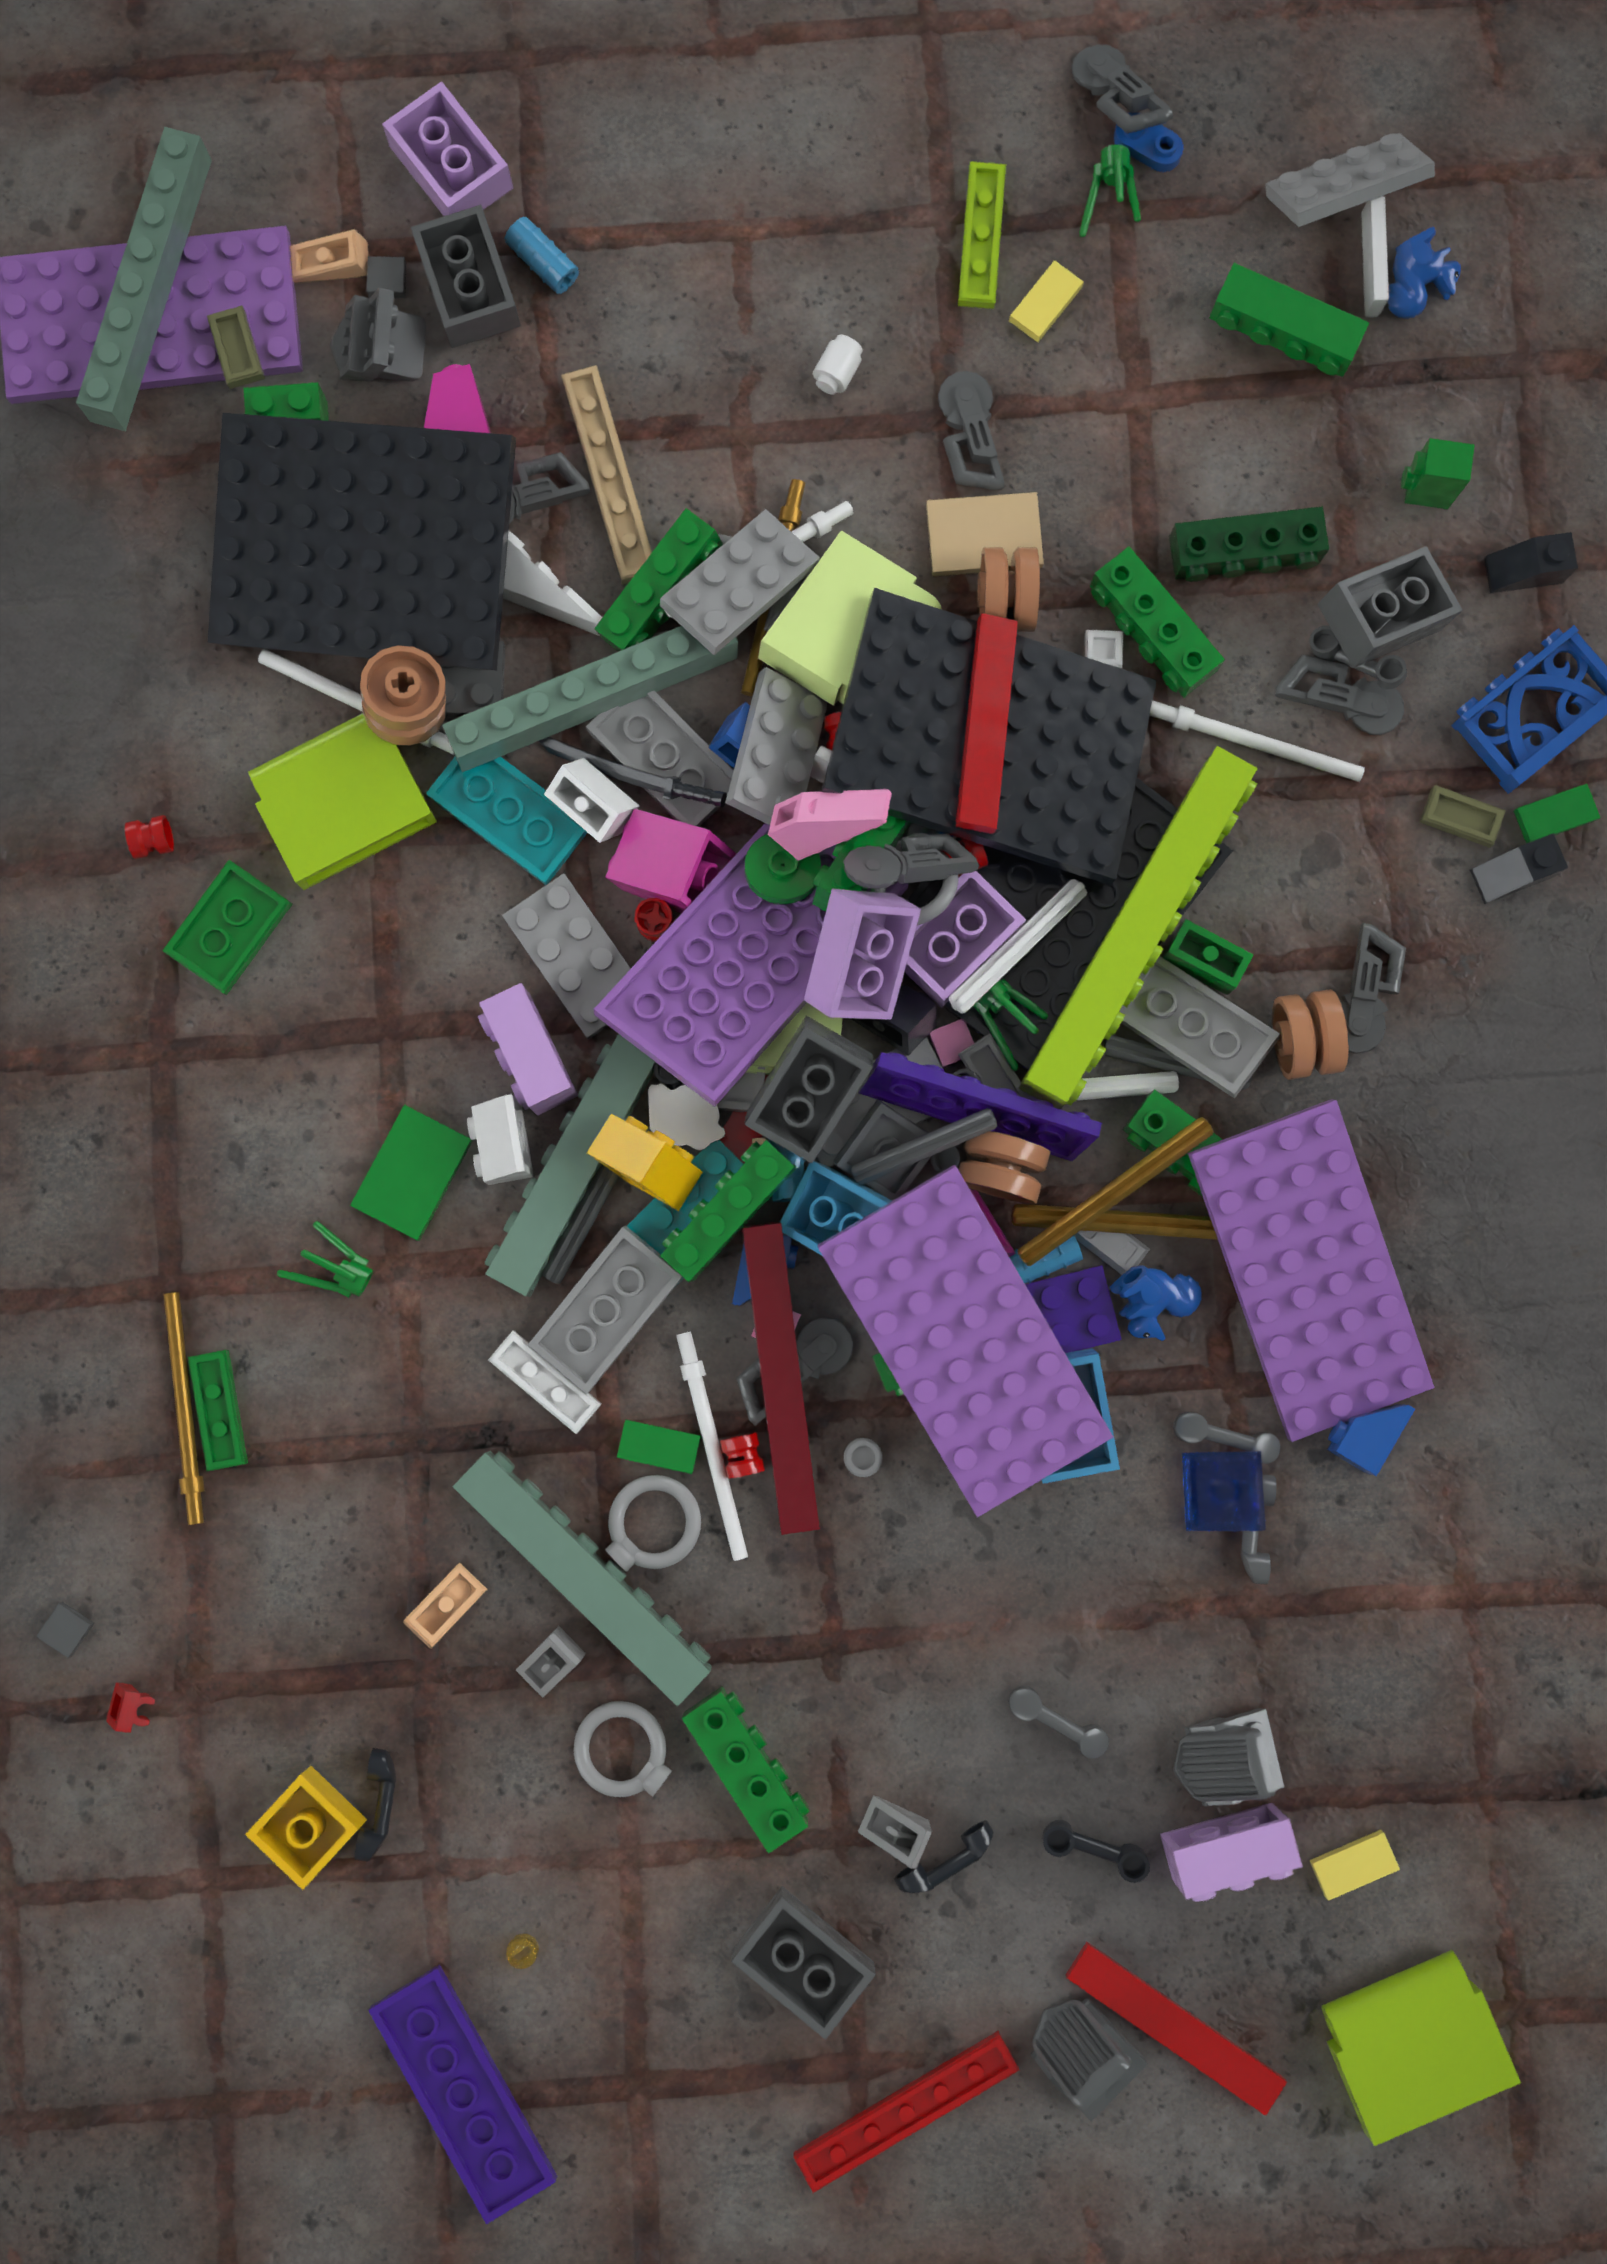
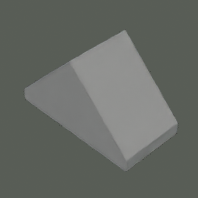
[516,1626,586,1698]
[858,1796,932,1869]

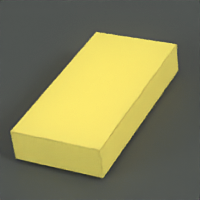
[1009,260,1084,342]
[1309,1830,1400,1901]

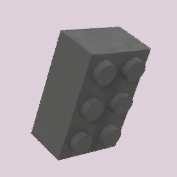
[411,205,521,348]
[1317,546,1463,668]
[744,1015,873,1163]
[731,1886,876,2040]

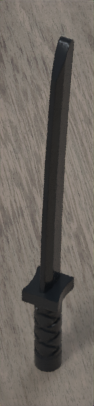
[539,736,727,807]

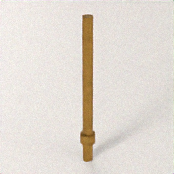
[741,479,805,696]
[164,1292,205,1525]

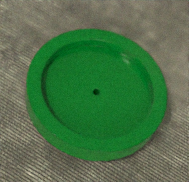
[745,834,821,904]

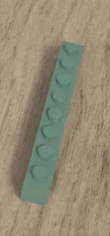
[76,127,212,431]
[442,626,738,772]
[485,1034,656,1297]
[453,1451,712,1707]

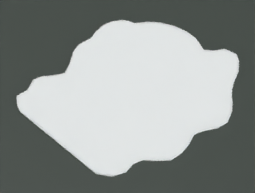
[648,1084,725,1150]

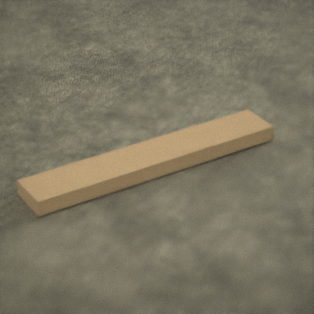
[561,365,652,585]

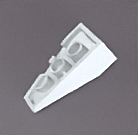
[503,531,602,636]

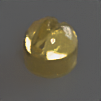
[506,1934,539,1969]

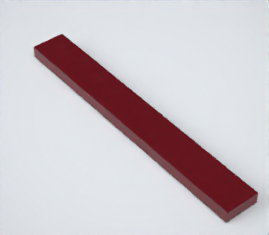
[742,1222,820,1535]

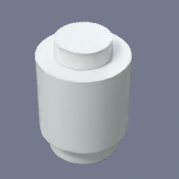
[813,335,863,395]

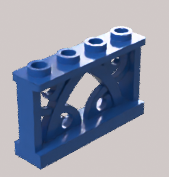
[1451,625,1607,794]

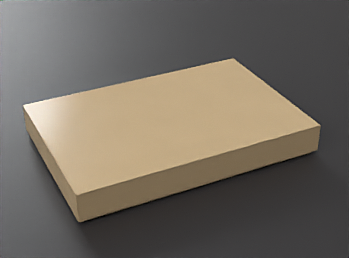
[926,492,1044,576]

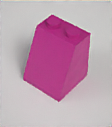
[424,364,491,433]
[605,809,736,914]

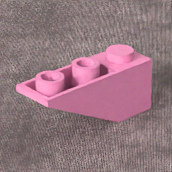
[768,789,892,861]

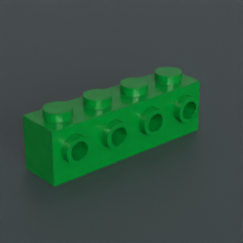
[1209,263,1370,378]
[594,508,723,652]
[1090,546,1225,698]
[812,815,911,912]
[1122,1089,1223,1196]
[660,1140,797,1282]
[682,1686,810,1854]

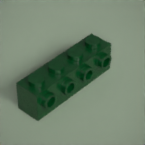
[1169,506,1329,582]

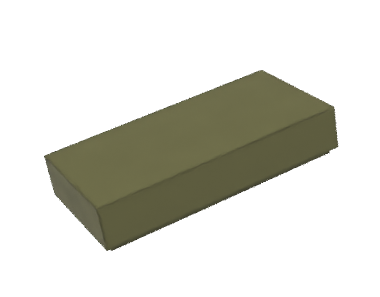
[207,305,265,389]
[1420,785,1506,848]

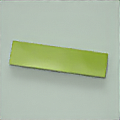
[958,161,1006,309]

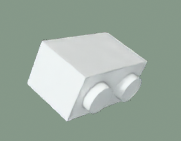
[544,758,639,843]

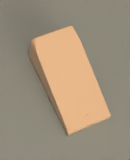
[290,229,369,283]
[403,1562,487,1649]

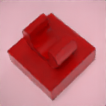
[106,1682,155,1733]

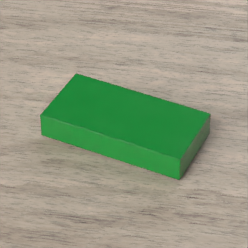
[1513,784,1601,844]
[617,1419,701,1474]

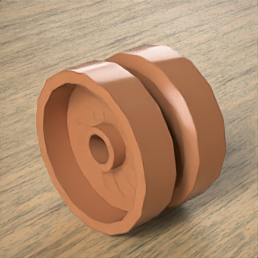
[977,547,1040,632]
[360,646,446,746]
[1272,989,1349,1080]
[958,1131,1051,1205]

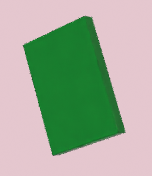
[162,860,293,995]
[350,1104,473,1241]

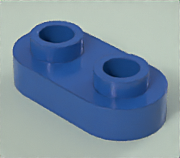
[1114,112,1183,172]

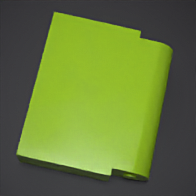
[248,713,437,890]
[1321,1950,1521,2146]

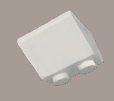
[467,1094,534,1185]

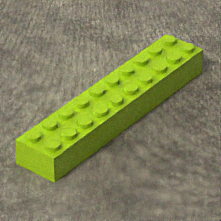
[1018,746,1258,1109]

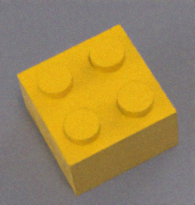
[587,1113,703,1211]
[245,1766,367,1890]

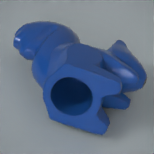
[1387,227,1461,319]
[1109,1265,1202,1341]

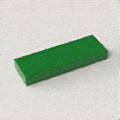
[188,1350,248,1471]

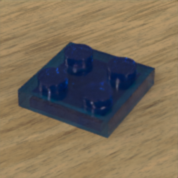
[1182,1451,1266,1531]

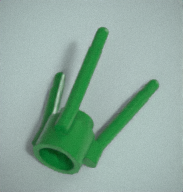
[1079,144,1141,237]
[973,979,1048,1071]
[277,1221,374,1298]

